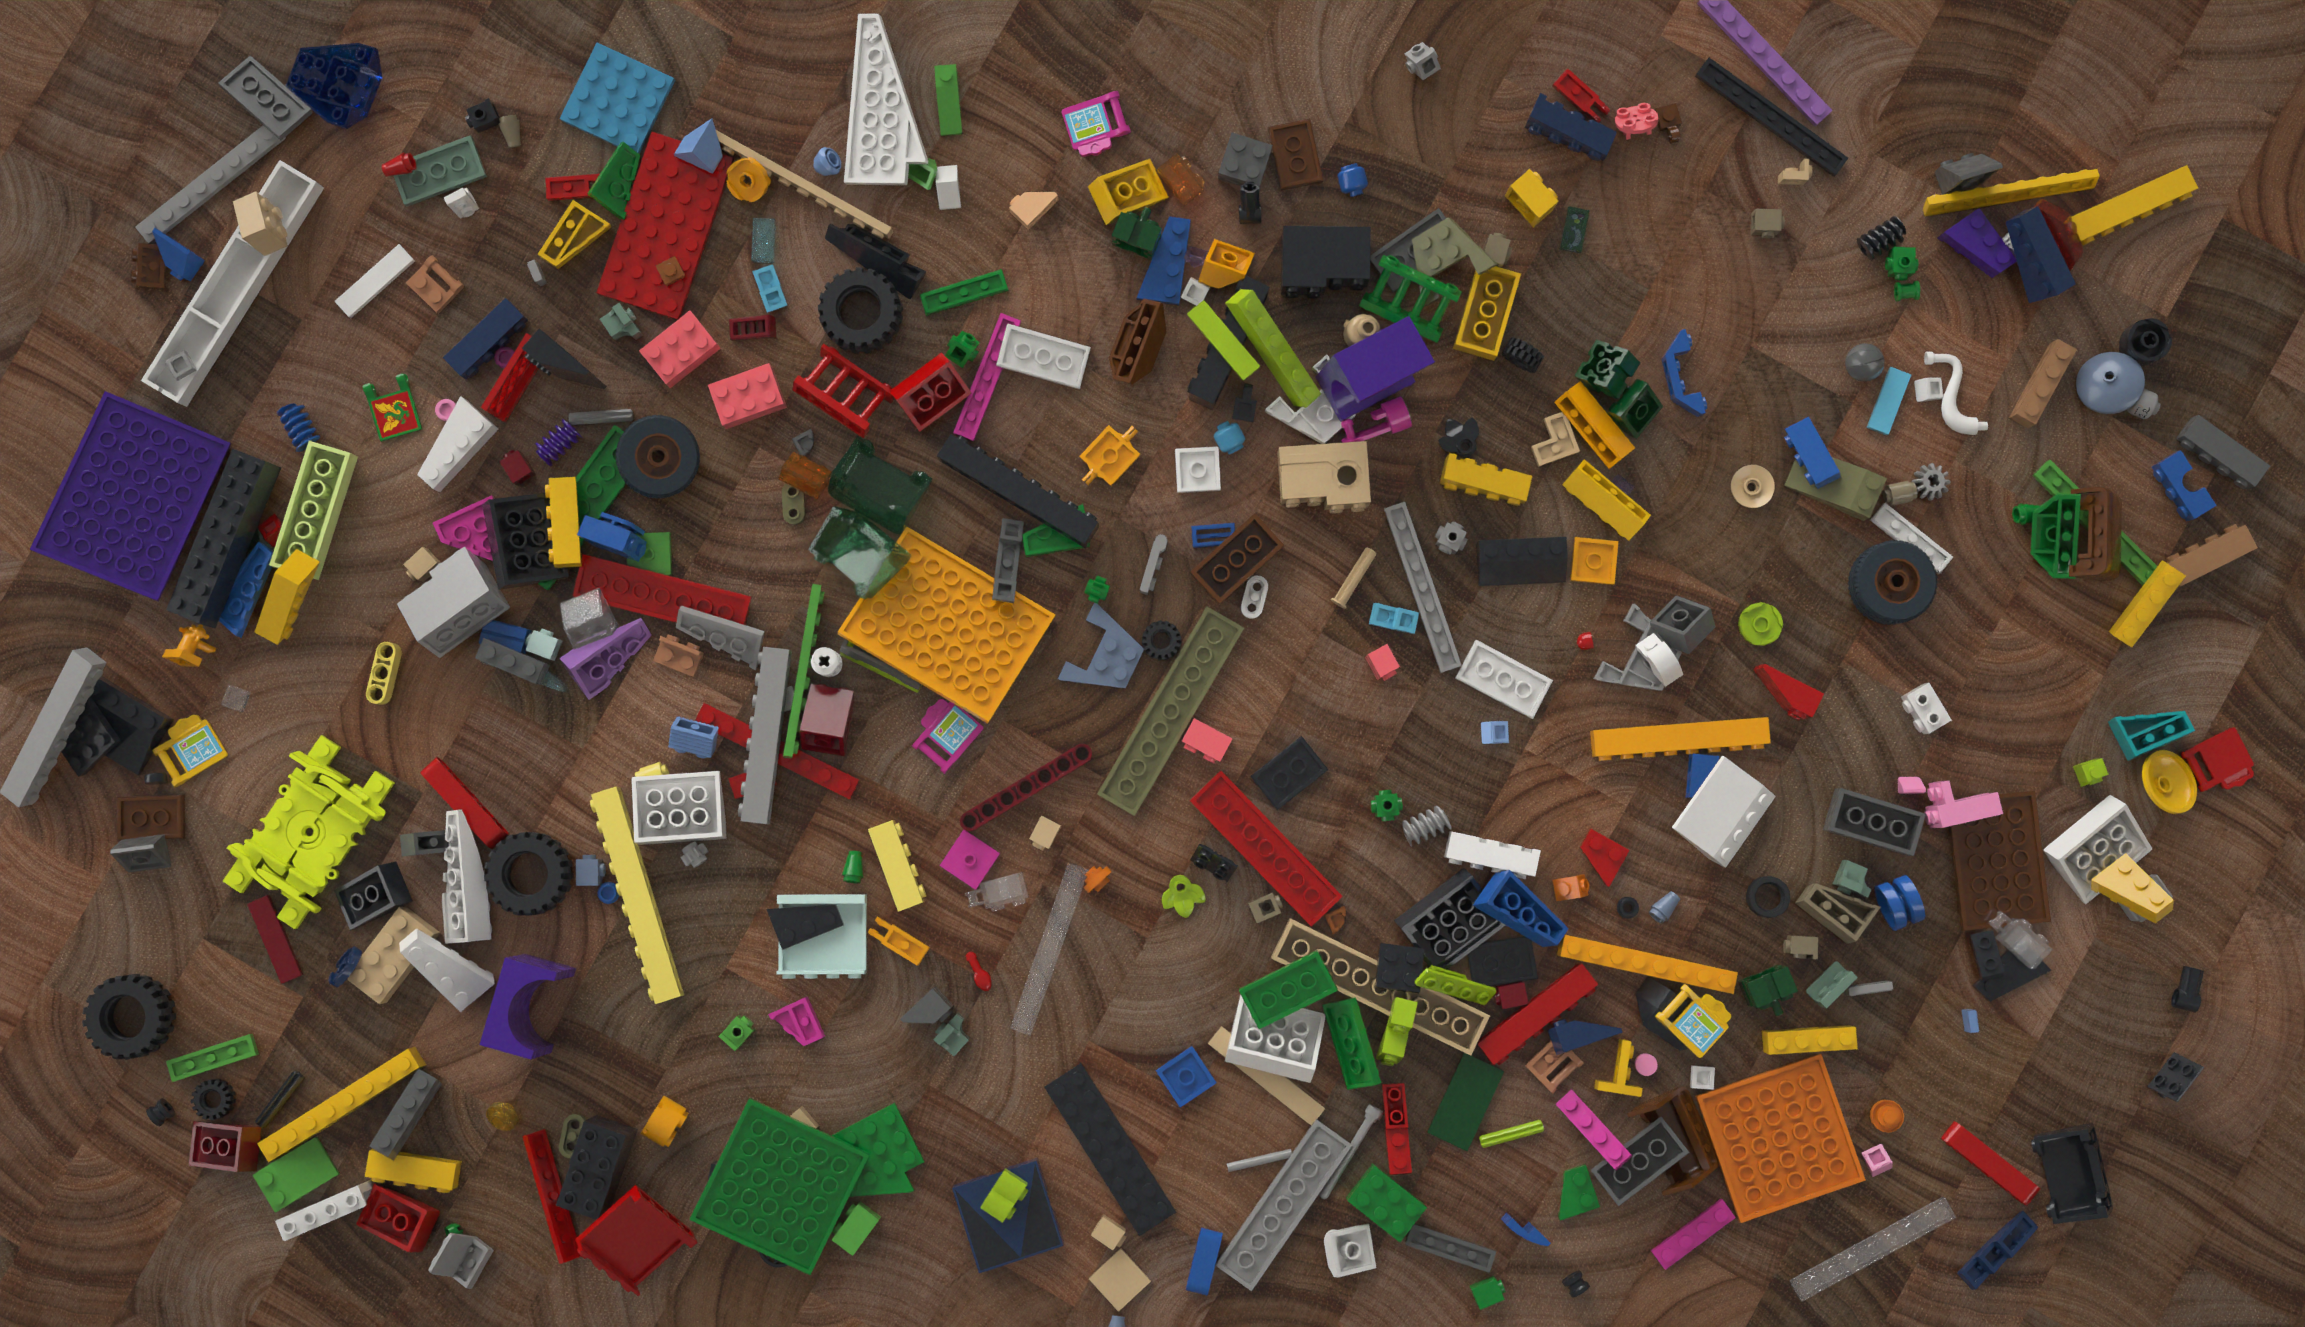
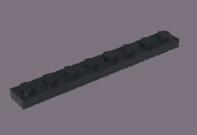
[1695,57,1848,177]

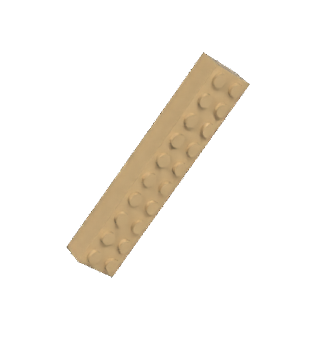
[1271,918,1490,1055]

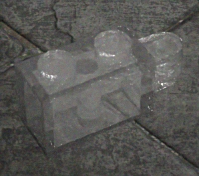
[965,872,1029,912]
[1989,911,2053,969]

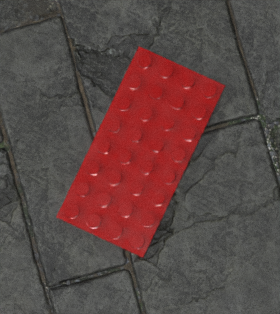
[596,132,734,320]

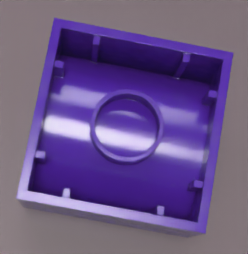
[1315,316,1435,422]
[479,954,576,1060]

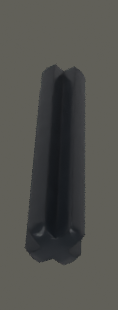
[255,1071,304,1128]

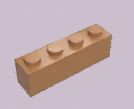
[2009,339,2077,428]
[2166,524,2258,587]

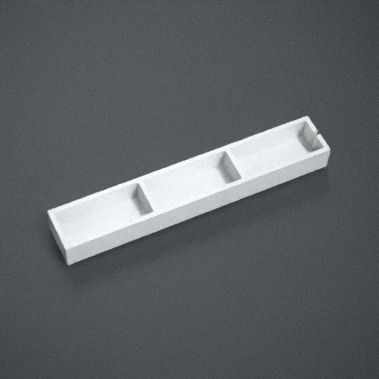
[141,160,324,407]

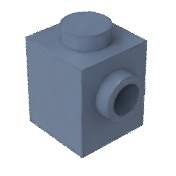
[576,855,606,886]

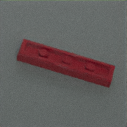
[247,895,304,984]

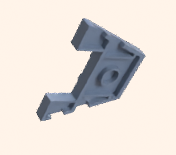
[1058,603,1144,689]

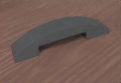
[992,518,1024,603]

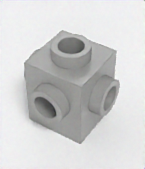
[1404,42,1441,80]
[1435,522,1468,555]

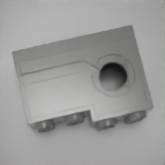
[397,547,510,658]

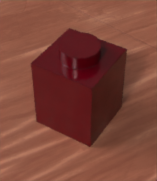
[499,450,536,486]
[1494,981,1529,1009]

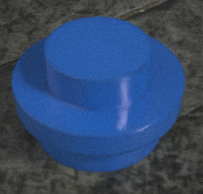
[598,882,619,904]

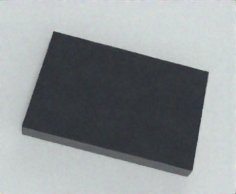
[1250,736,1328,810]
[1467,936,1538,986]

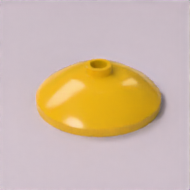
[2142,750,2197,814]

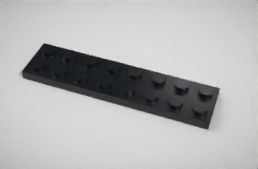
[1044,1063,1176,1236]

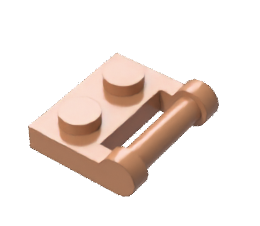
[406,255,464,314]
[1525,1040,1584,1094]

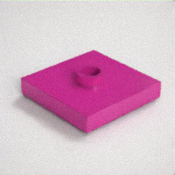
[940,830,1000,890]

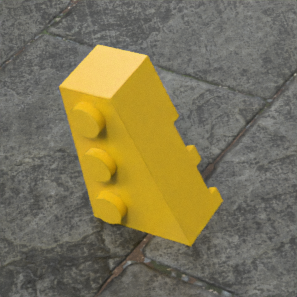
[538,200,612,269]
[2091,853,2174,924]

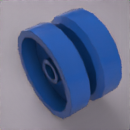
[1874,875,1925,931]

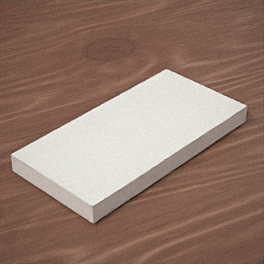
[996,324,1091,389]
[1455,640,1553,719]

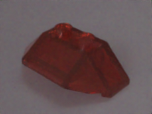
[2034,199,2083,273]

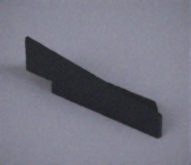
[825,224,926,299]

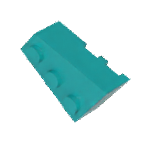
[2108,711,2195,761]

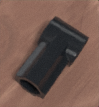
[1239,182,1261,224]
[2171,966,2204,1013]

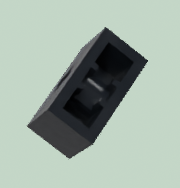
[1970,930,2005,982]

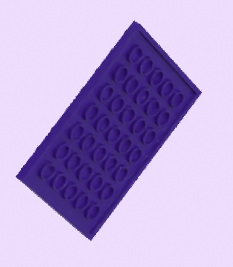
[30,391,231,602]

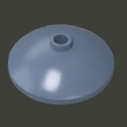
[2076,352,2145,414]

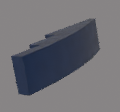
[1957,1211,2039,1290]

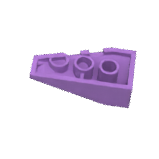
[560,618,651,700]

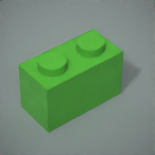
[832,1201,881,1256]

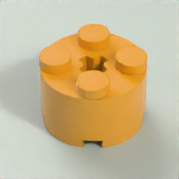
[640,1096,689,1147]

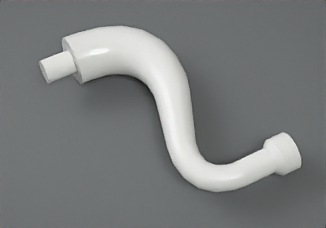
[1924,352,1988,435]

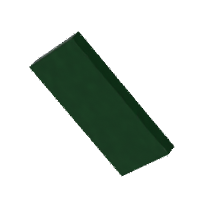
[1427,1052,1504,1151]

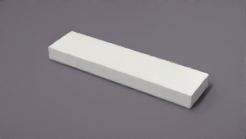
[335,244,415,318]
[1870,503,1953,574]

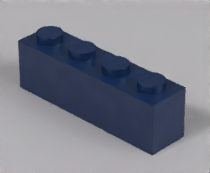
[443,298,528,379]

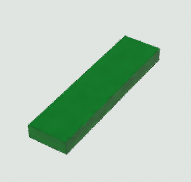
[920,269,1009,316]

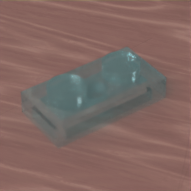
[751,218,776,263]

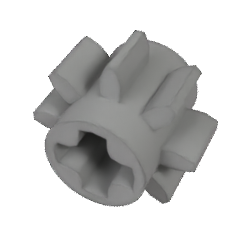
[680,841,709,868]

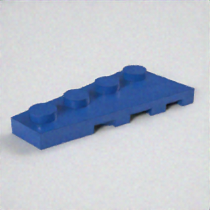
[1136,216,1191,305]
[219,542,273,638]

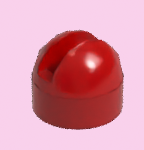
[1577,632,1594,650]

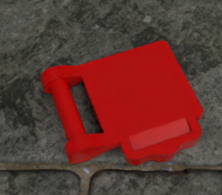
[2180,727,2254,792]

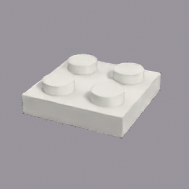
[1175,447,1221,493]

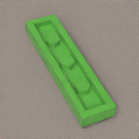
[166,1033,259,1082]

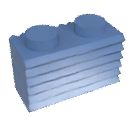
[668,716,719,758]

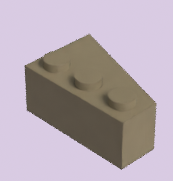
[1795,883,1880,944]

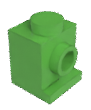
[718,1015,756,1051]

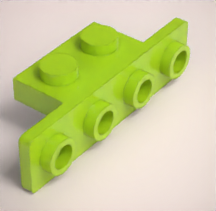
[1415,965,1497,1005]

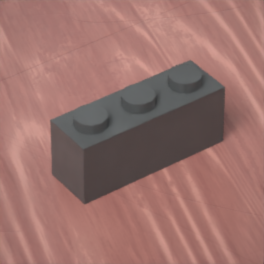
[475,638,550,685]

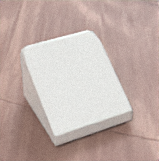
[1914,378,1943,402]

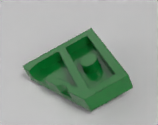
[1558,1164,1600,1221]

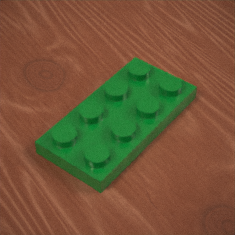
[1239,950,1338,1029]
[1322,997,1381,1090]

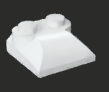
[1324,1224,1376,1278]

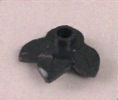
[1438,417,1479,457]

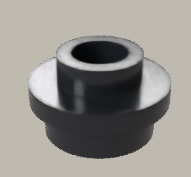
[1617,897,1639,919]

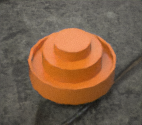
[1083,866,1112,893]
[1870,1099,1904,1133]

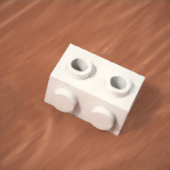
[1901,683,1952,734]

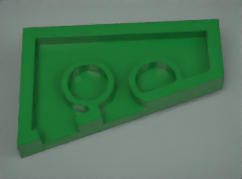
[587,142,640,220]
[1022,504,1090,557]

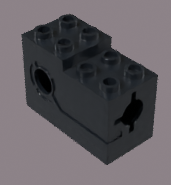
[1281,226,1371,299]
[556,1115,638,1220]

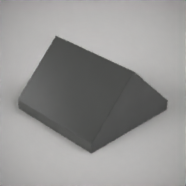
[110,834,171,873]

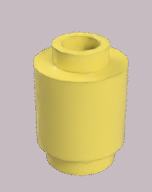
[635,762,669,777]

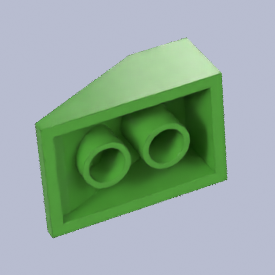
[253,1137,340,1213]

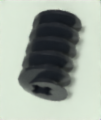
[1857,216,1906,261]

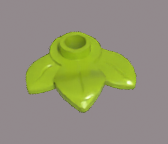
[1162,875,1206,918]

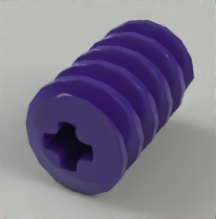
[535,419,583,467]

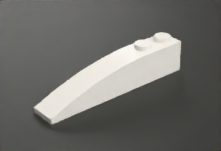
[442,810,492,944]

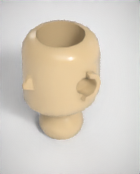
[1343,314,1381,347]

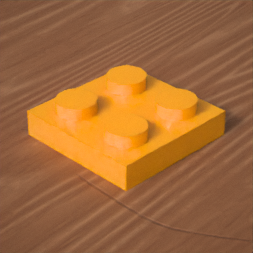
[1570,537,1619,585]

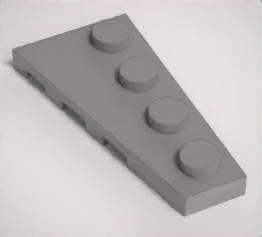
[676,606,765,670]

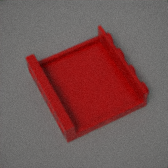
[575,1185,698,1296]

